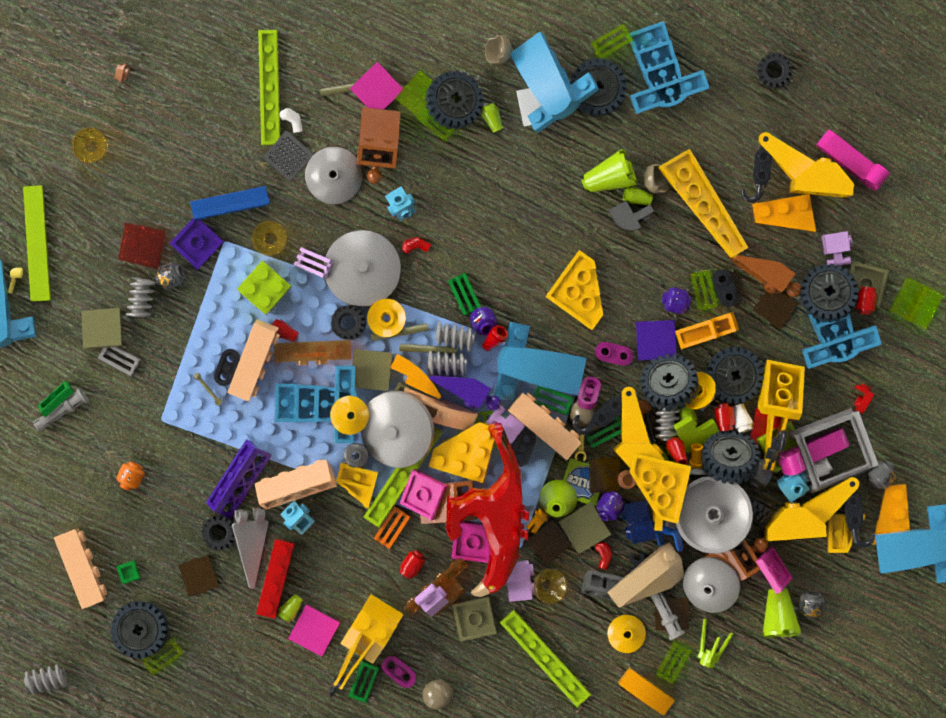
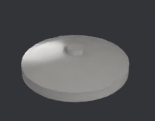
[324,230,401,307]
[360,391,434,468]
[676,476,753,554]

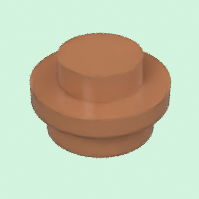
[115,63,130,83]
[618,470,636,489]

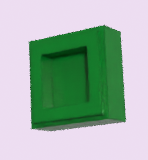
[116,560,141,585]

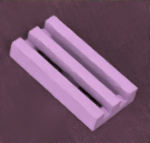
[294,247,334,279]

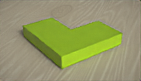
[673,416,719,453]

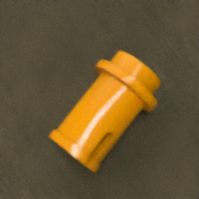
[689,444,703,469]
[526,508,549,534]

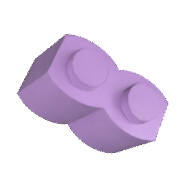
[507,560,536,602]

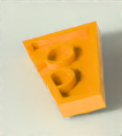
[752,194,816,232]
[872,484,910,545]

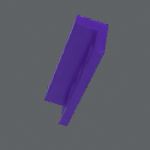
[206,439,272,518]

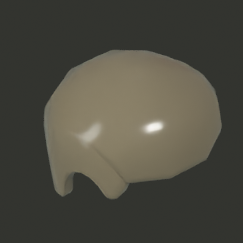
[485,35,512,64]
[643,164,670,193]
[569,401,599,427]
[422,679,453,709]

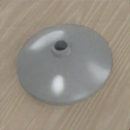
[305,147,363,204]
[683,557,740,613]

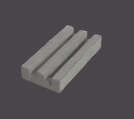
[98,347,141,377]

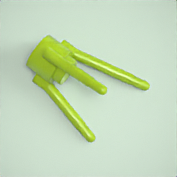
[698,618,733,668]

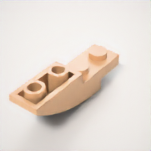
[404,387,478,430]

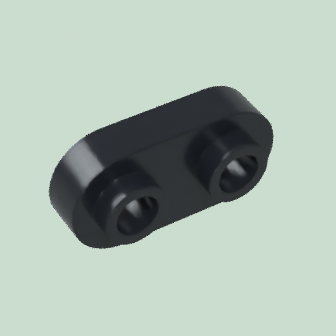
[712,270,738,307]
[214,349,241,386]
[513,429,536,467]

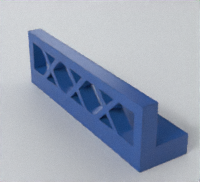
[190,186,270,221]

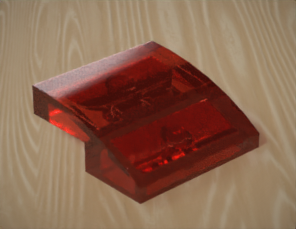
[117,222,165,268]

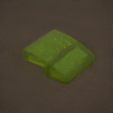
[395,70,433,123]
[889,277,943,330]

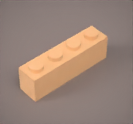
[227,319,280,401]
[507,392,582,460]
[255,460,337,510]
[54,528,107,609]

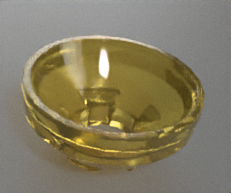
[72,128,107,163]
[252,221,287,256]
[534,569,567,604]

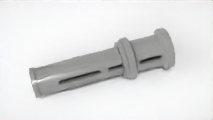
[33,388,89,432]
[651,592,685,640]

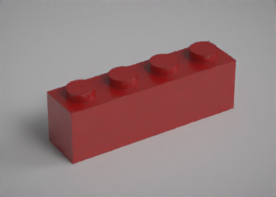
[256,538,296,619]

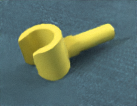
[8,268,23,294]
[574,434,586,461]

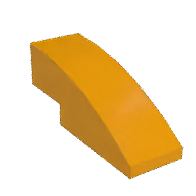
[675,312,739,349]
[391,354,441,400]
[618,667,675,716]

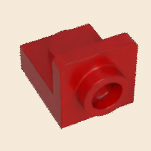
[853,383,875,414]

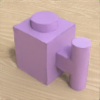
[822,231,852,266]
[486,406,525,443]
[415,584,449,617]

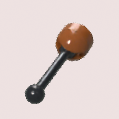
[638,399,658,444]

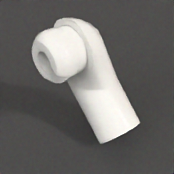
[280,108,303,133]

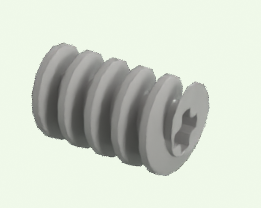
[126,277,155,318]
[435,321,476,352]
[427,351,467,378]
[655,407,680,441]
[24,664,67,695]

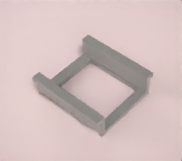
[788,408,879,493]

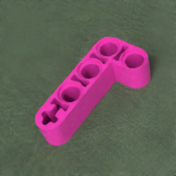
[816,130,890,191]
[778,427,850,475]

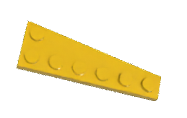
[658,149,748,258]

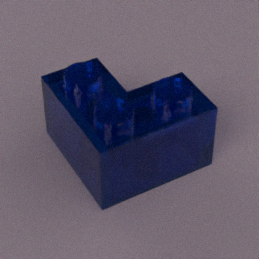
[621,499,656,544]

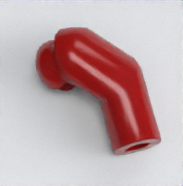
[402,237,431,253]
[595,541,612,570]

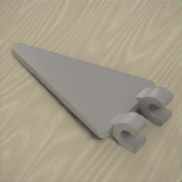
[232,507,268,589]

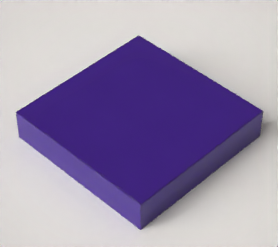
[169,218,224,270]
[636,320,676,360]

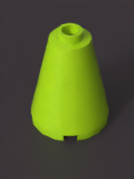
[582,149,637,192]
[539,479,577,518]
[763,588,801,638]

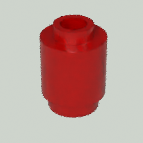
[856,286,878,315]
[714,403,735,431]
[399,550,426,580]

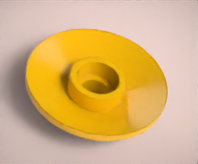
[367,299,406,337]
[685,372,716,409]
[330,396,369,435]
[608,615,646,653]

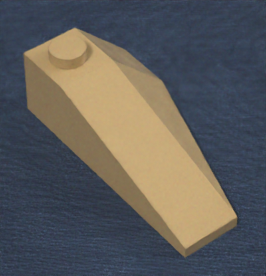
[607,543,684,608]

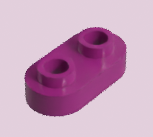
[595,342,633,366]
[577,377,601,410]
[382,655,416,688]

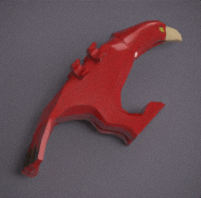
[446,423,529,597]

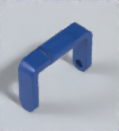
[654,526,684,552]

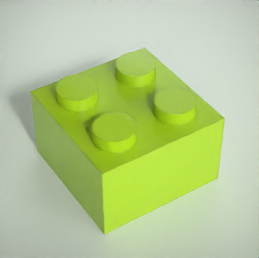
[236,261,293,315]

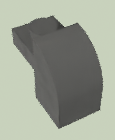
[608,201,654,231]

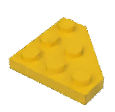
[545,250,603,330]
[429,422,495,483]
[629,453,691,524]

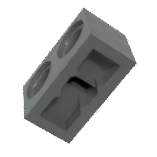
[581,570,624,600]

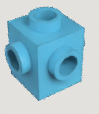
[385,187,416,221]
[777,472,810,502]
[281,501,315,535]

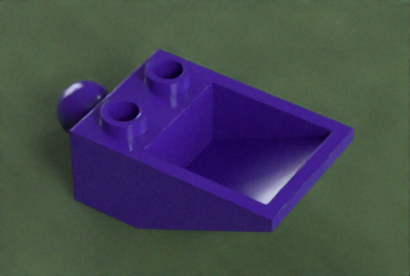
[429,375,501,411]

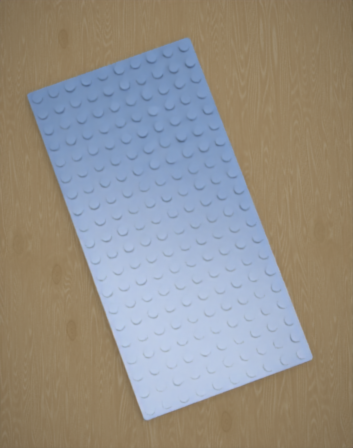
[161,242,575,548]

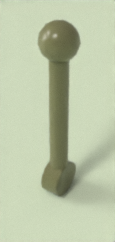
[194,373,223,406]

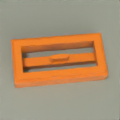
[373,506,411,549]

